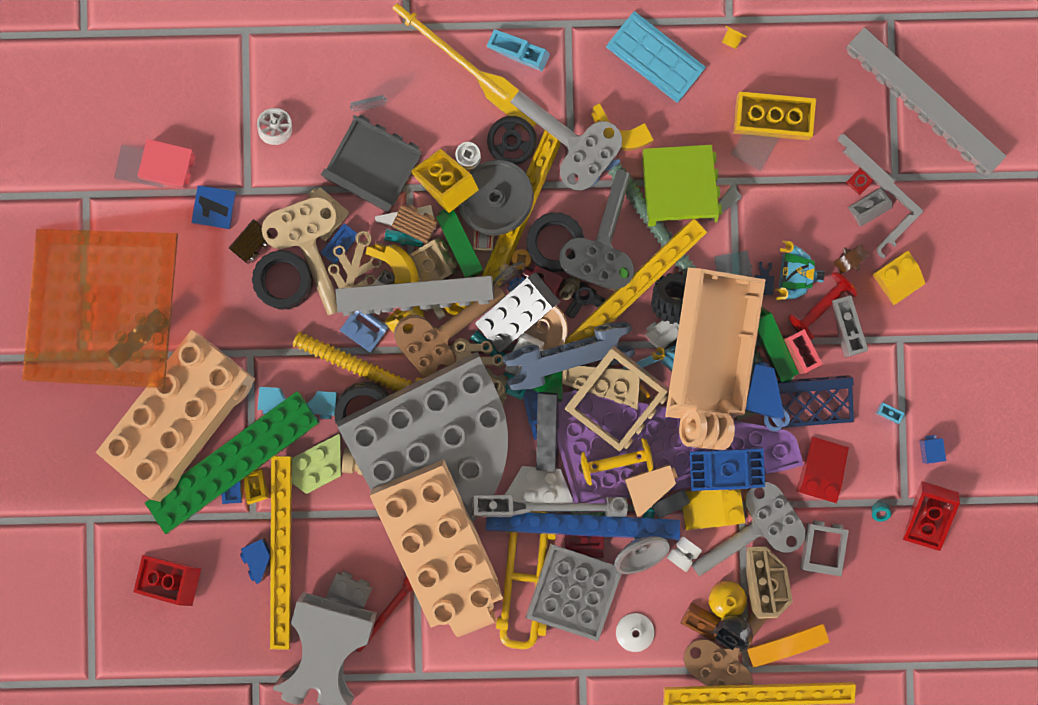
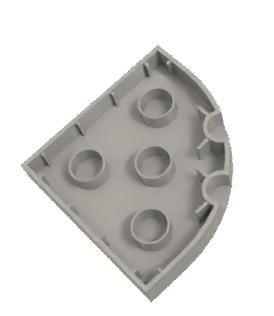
[337,352,508,522]

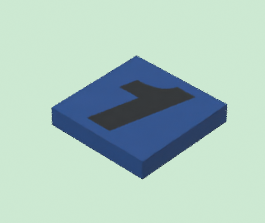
[191,185,236,230]

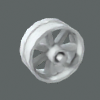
[257,108,292,145]

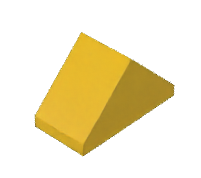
[244,469,271,505]

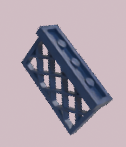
[777,375,854,428]

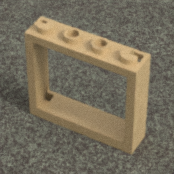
[565,346,669,452]

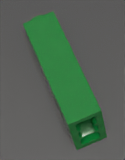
[436,209,484,278]
[756,306,799,382]

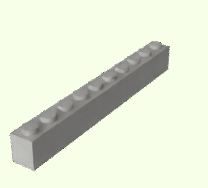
[846,27,1006,175]

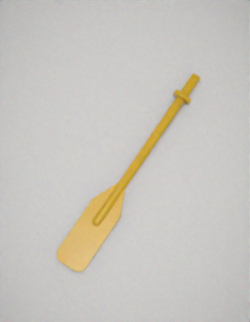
[392,3,537,130]

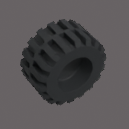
[651,273,687,324]

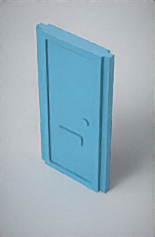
[606,11,706,103]

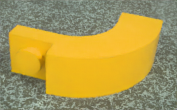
[591,103,653,151]
[365,243,419,284]

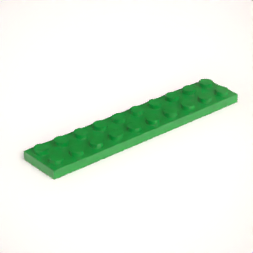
[145,391,320,534]

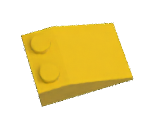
[411,149,479,213]
[682,489,745,530]

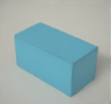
[876,403,904,424]

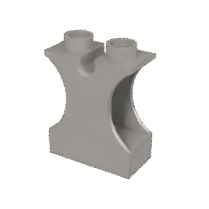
[273,592,377,705]

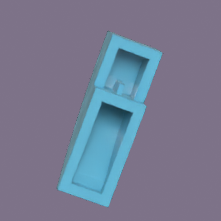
[487,29,550,72]

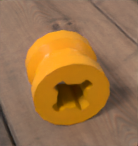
[512,249,531,269]

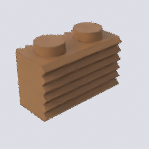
[392,204,437,244]

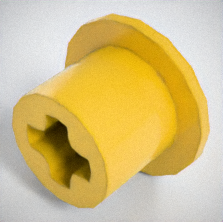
[722,26,747,49]

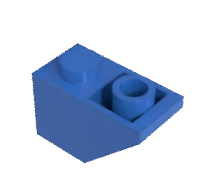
[240,538,271,584]

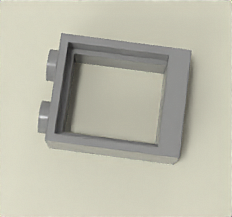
[800,520,849,576]

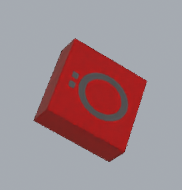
[846,168,873,195]

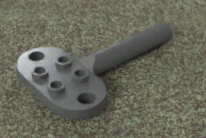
[559,170,634,290]

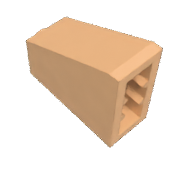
[624,464,678,517]

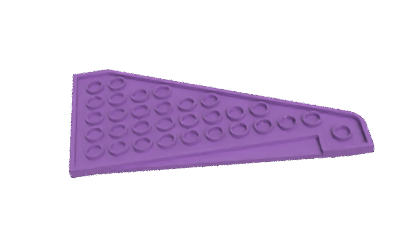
[557,390,804,503]

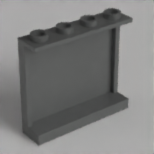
[321,115,422,213]

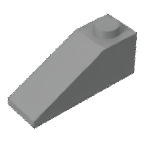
[832,295,868,358]

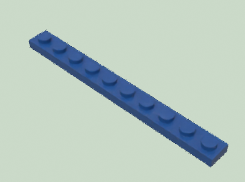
[486,513,680,540]

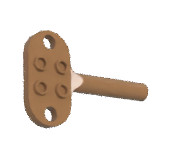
[394,284,506,378]
[683,612,768,686]

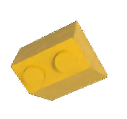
[872,251,926,305]

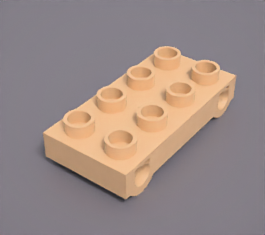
[96,330,255,502]

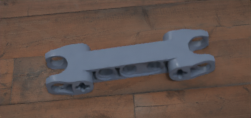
[503,322,635,390]

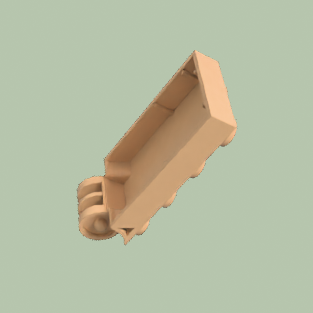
[665,267,765,450]
[370,459,503,638]

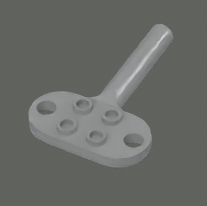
[510,90,622,190]
[692,482,805,577]

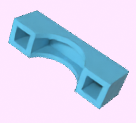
[257,387,338,419]

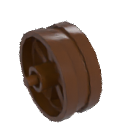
[833,244,870,274]

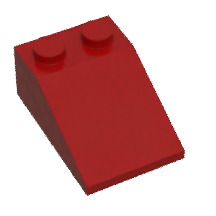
[796,437,849,504]
[903,481,960,551]
[133,555,201,606]

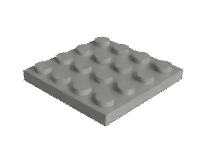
[525,544,621,641]

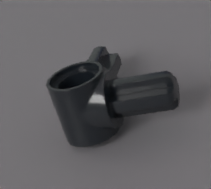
[565,282,607,318]

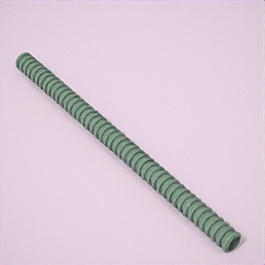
[608,164,778,379]

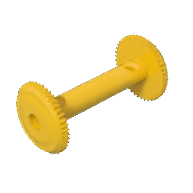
[580,438,653,485]

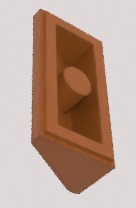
[680,603,722,641]

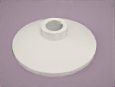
[616,613,654,652]

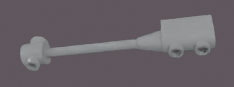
[471,495,628,517]

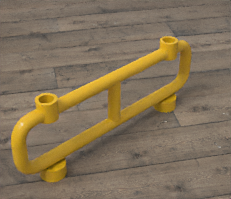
[496,511,556,649]

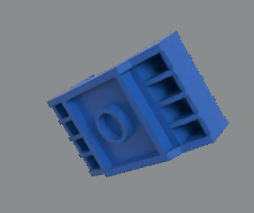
[690,448,765,491]

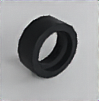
[652,489,691,519]

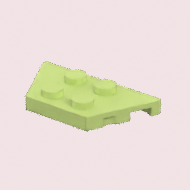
[292,434,341,494]

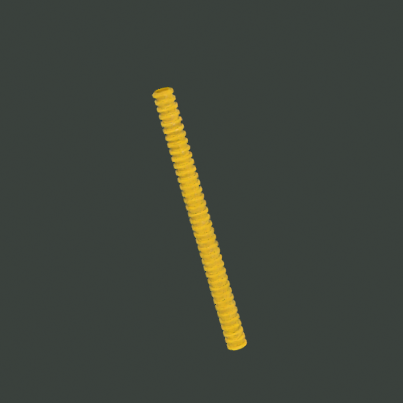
[293,331,413,391]

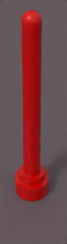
[356,576,413,652]

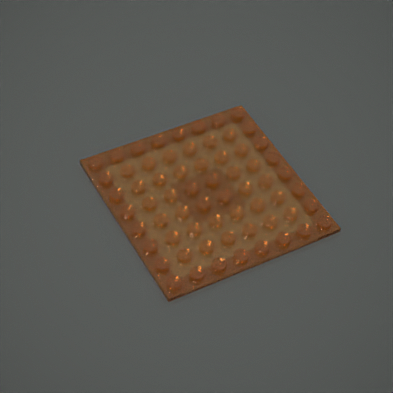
[22,229,178,388]

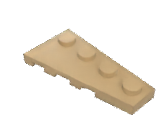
[562,365,640,409]

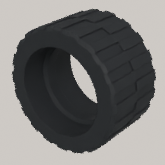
[527,212,584,272]
[252,250,313,310]
[334,382,389,430]

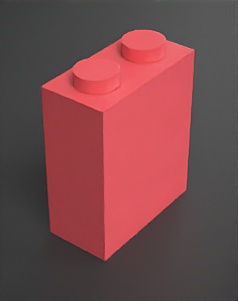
[137,139,196,189]
[783,329,822,374]

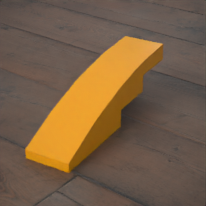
[747,623,830,668]

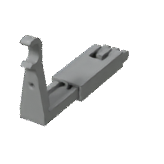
[838,134,923,258]

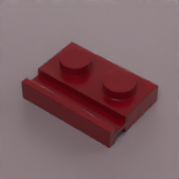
[565,535,604,557]

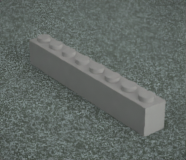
[335,276,495,316]

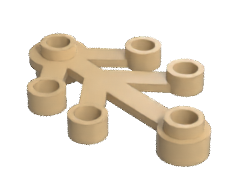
[327,231,382,289]
[452,338,506,397]

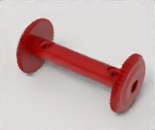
[788,272,857,340]

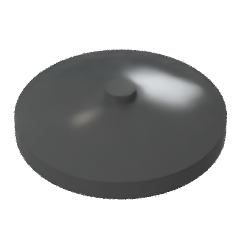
[458,160,534,236]

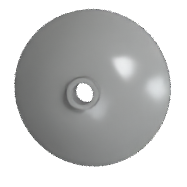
[614,536,670,574]

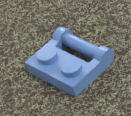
[339,311,389,353]

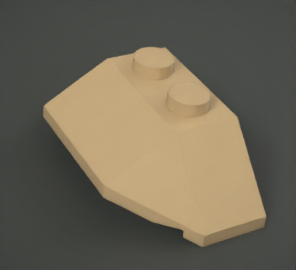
[746,547,793,618]

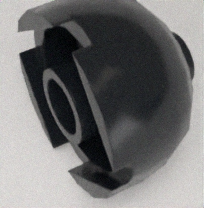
[713,615,753,652]

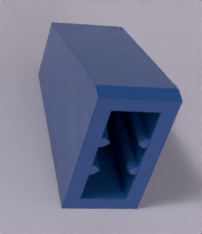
[745,362,784,419]

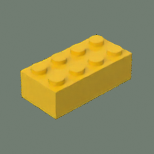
[733,92,816,140]

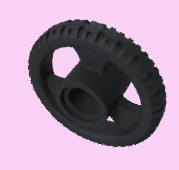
[487,116,537,165]

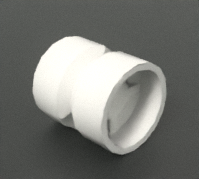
[455,142,481,170]
[666,536,702,572]

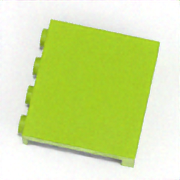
[642,145,722,226]

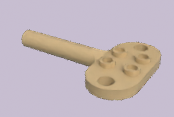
[262,197,337,315]

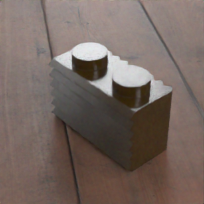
[229,219,273,264]

